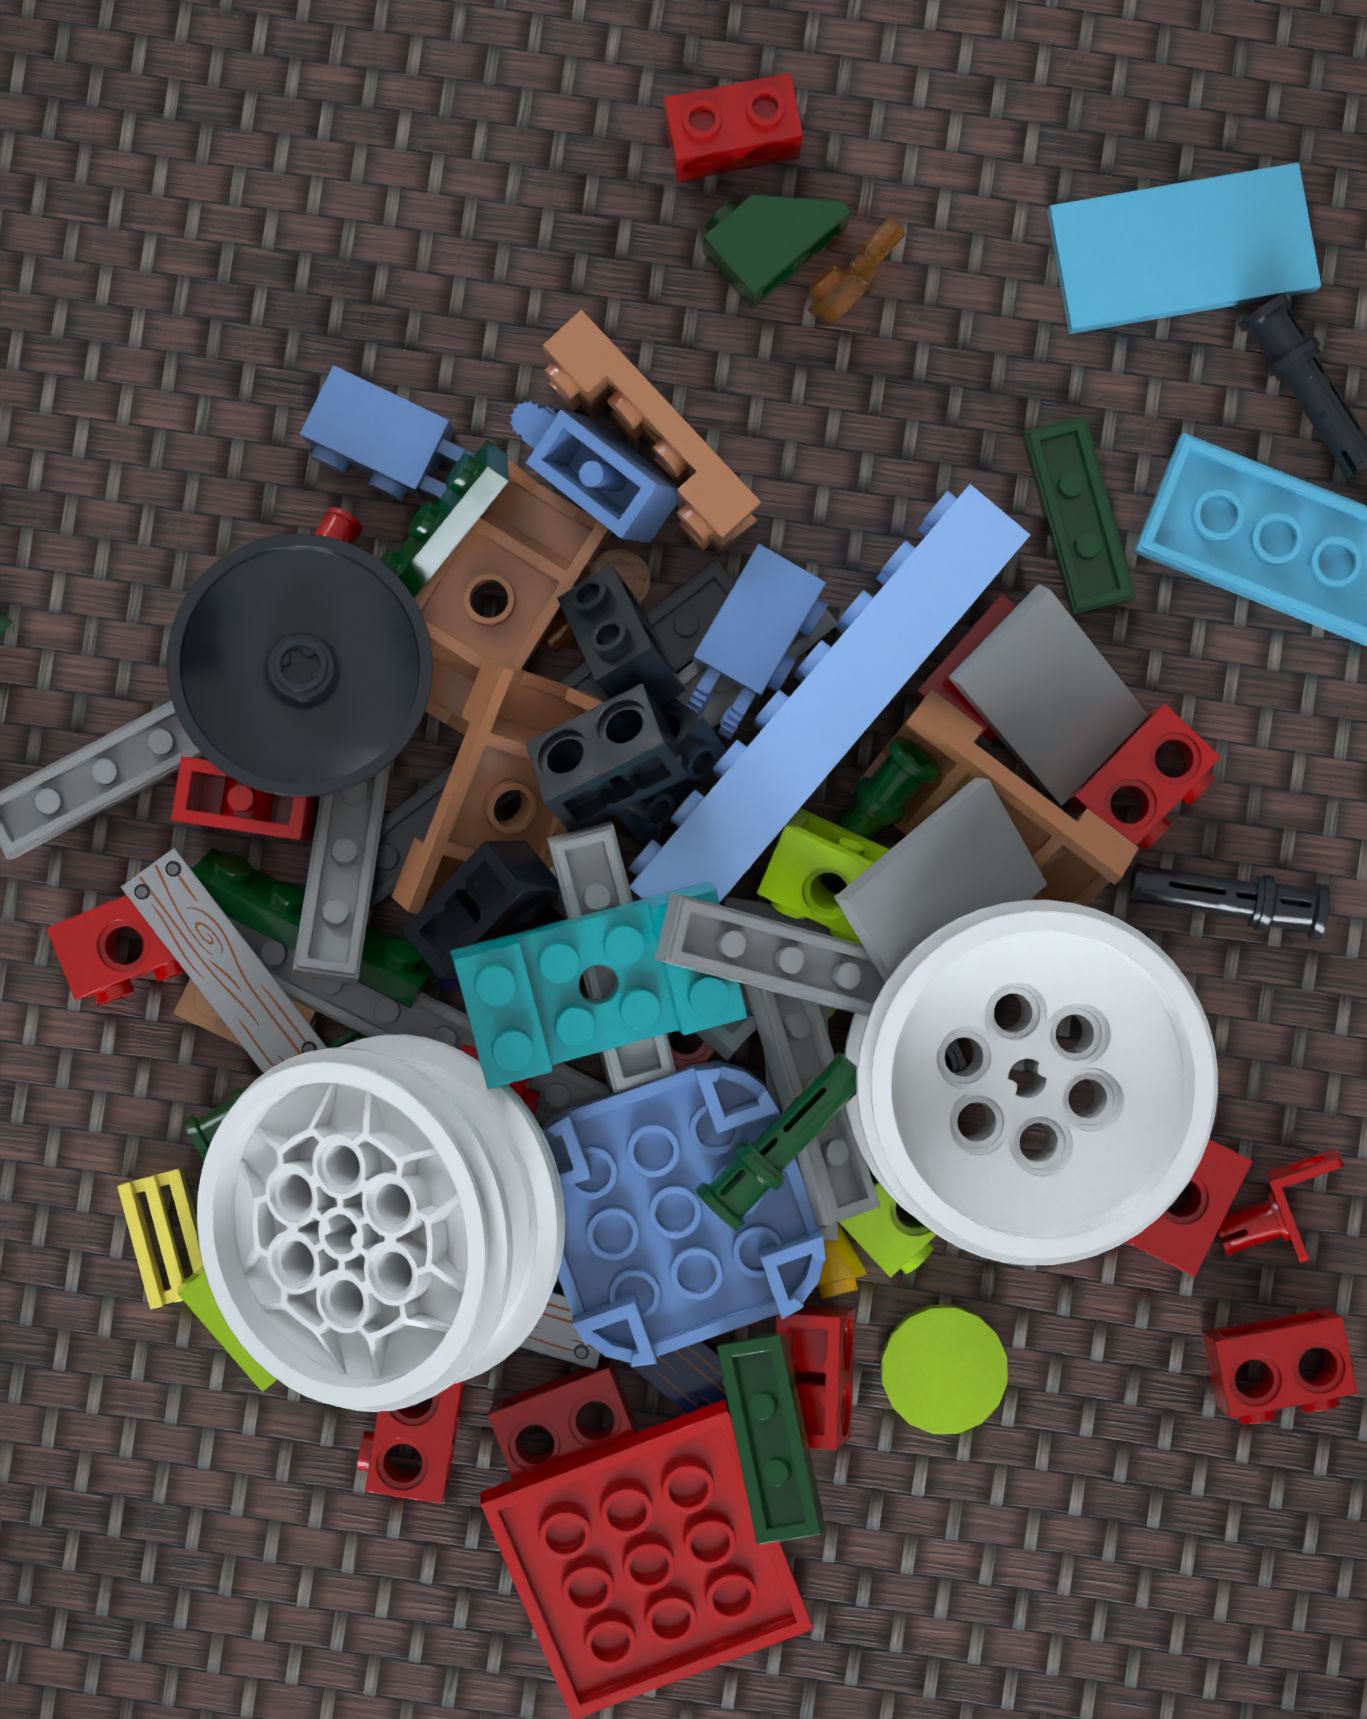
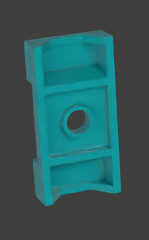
[450,882,748,1089]

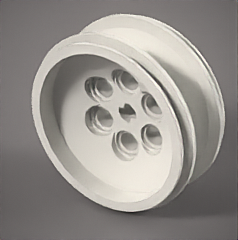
[844,899,1218,1265]
[197,1034,566,1412]

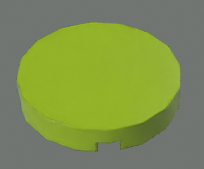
[880,1304,1008,1434]

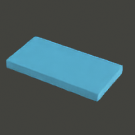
[1047,162,1321,334]
[1133,433,1367,646]

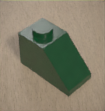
[703,195,851,309]

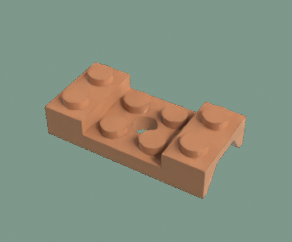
[543,310,761,556]
[414,460,613,736]
[391,656,605,930]
[850,689,1139,906]

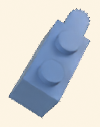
[300,365,475,501]
[510,400,680,543]
[686,544,829,739]

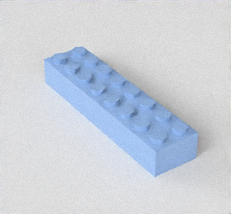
[628,484,1030,902]

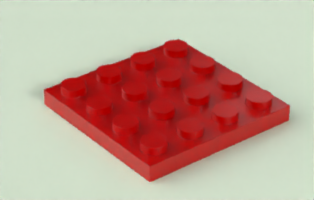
[480,1399,813,1719]

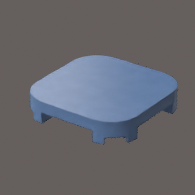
[542,1061,826,1367]

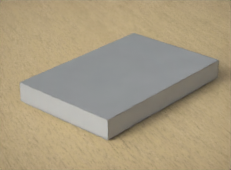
[948,584,1149,806]
[834,777,1047,983]

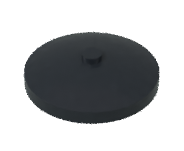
[166,533,433,798]

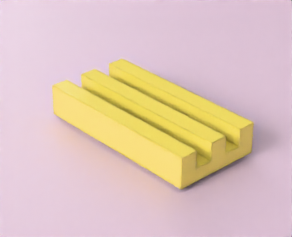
[117,1167,203,1310]

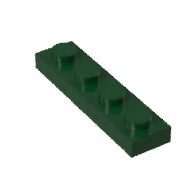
[191,848,434,1009]

